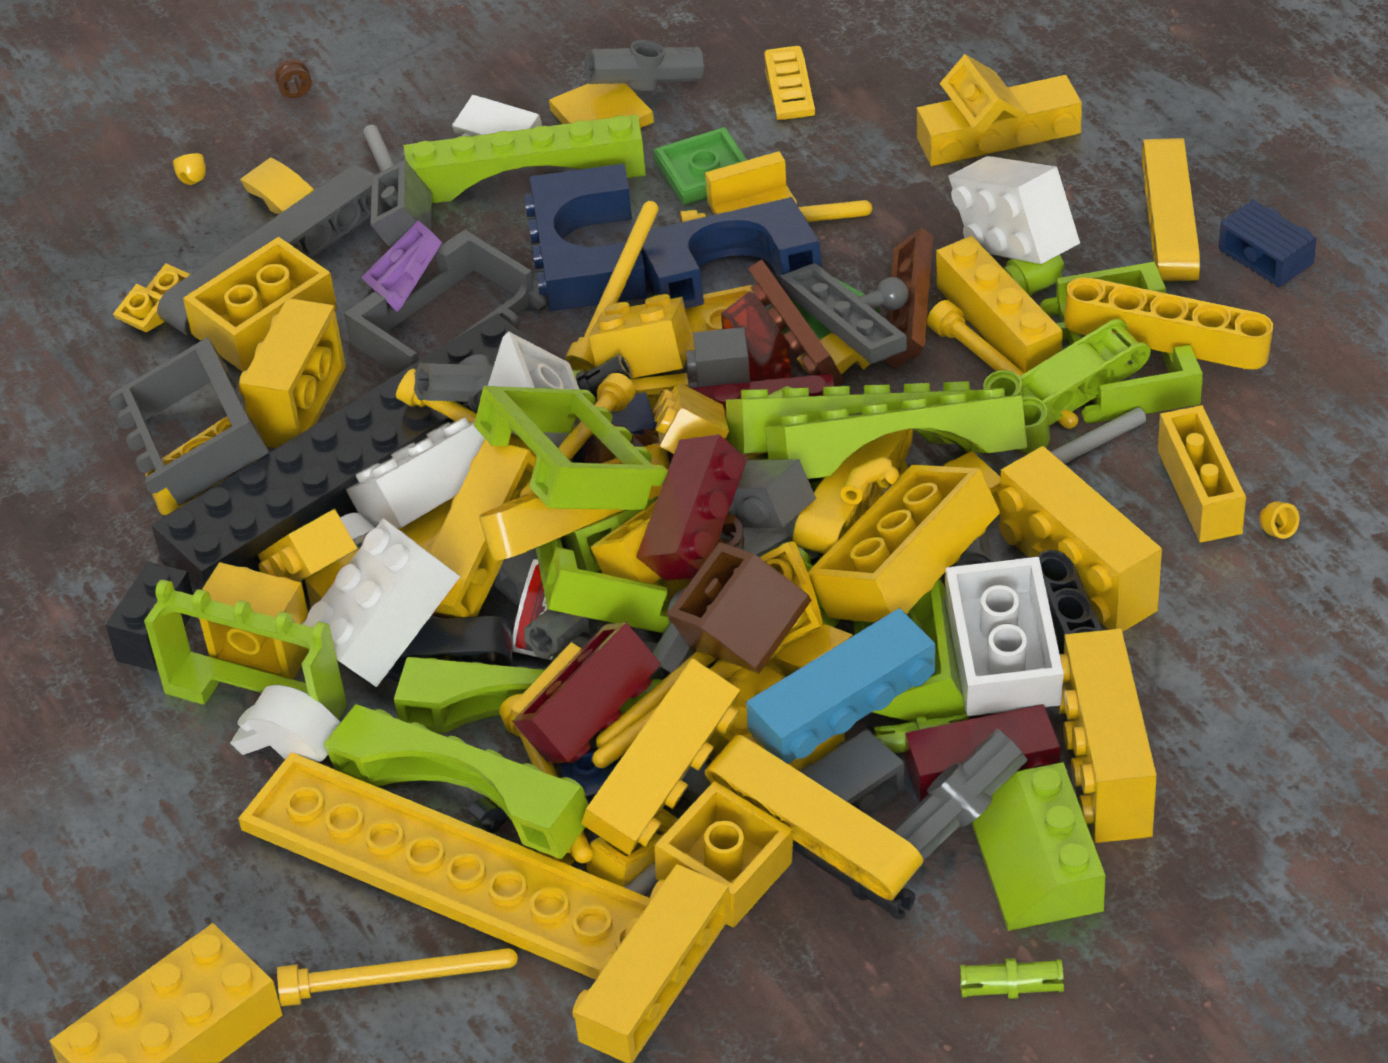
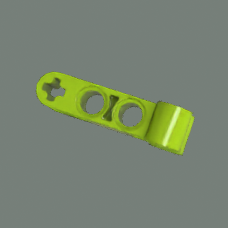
[983,319,1151,454]

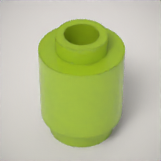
[1003,254,1064,296]

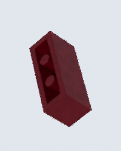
[636,434,747,581]
[512,622,661,763]
[905,704,1060,803]

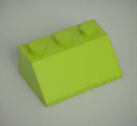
[854,578,966,722]
[971,762,1105,931]

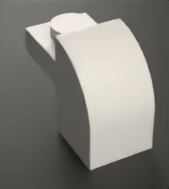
[230,685,341,762]

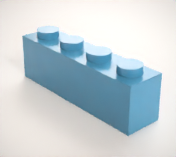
[746,608,935,764]

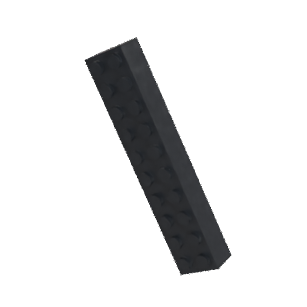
[151,313,541,592]

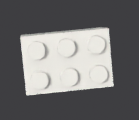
[948,156,1080,264]
[346,417,485,529]
[302,518,460,687]
[945,557,1064,716]

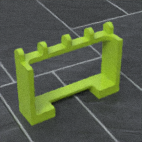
[1040,262,1203,424]
[474,386,668,510]
[535,538,670,633]
[144,579,347,720]

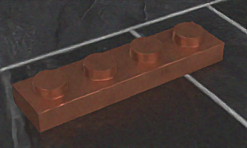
[884,227,933,369]
[748,260,845,387]

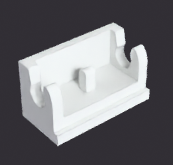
[452,95,542,136]

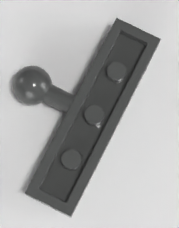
[780,263,909,364]

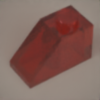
[721,291,791,382]

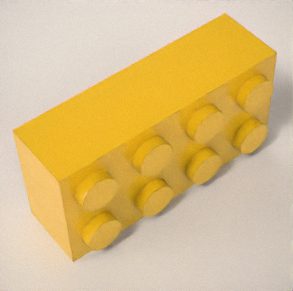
[999,446,1162,632]
[808,465,1000,622]
[1057,629,1157,843]
[49,923,283,1063]

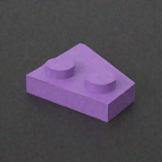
[361,220,442,312]

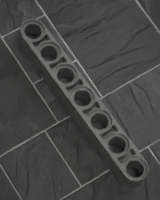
[157,165,375,338]

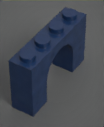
[524,164,647,311]
[641,197,822,309]

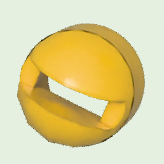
[173,153,206,185]
[1259,501,1300,539]

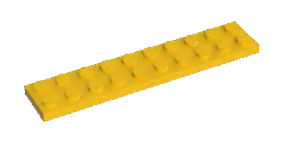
[238,752,650,980]

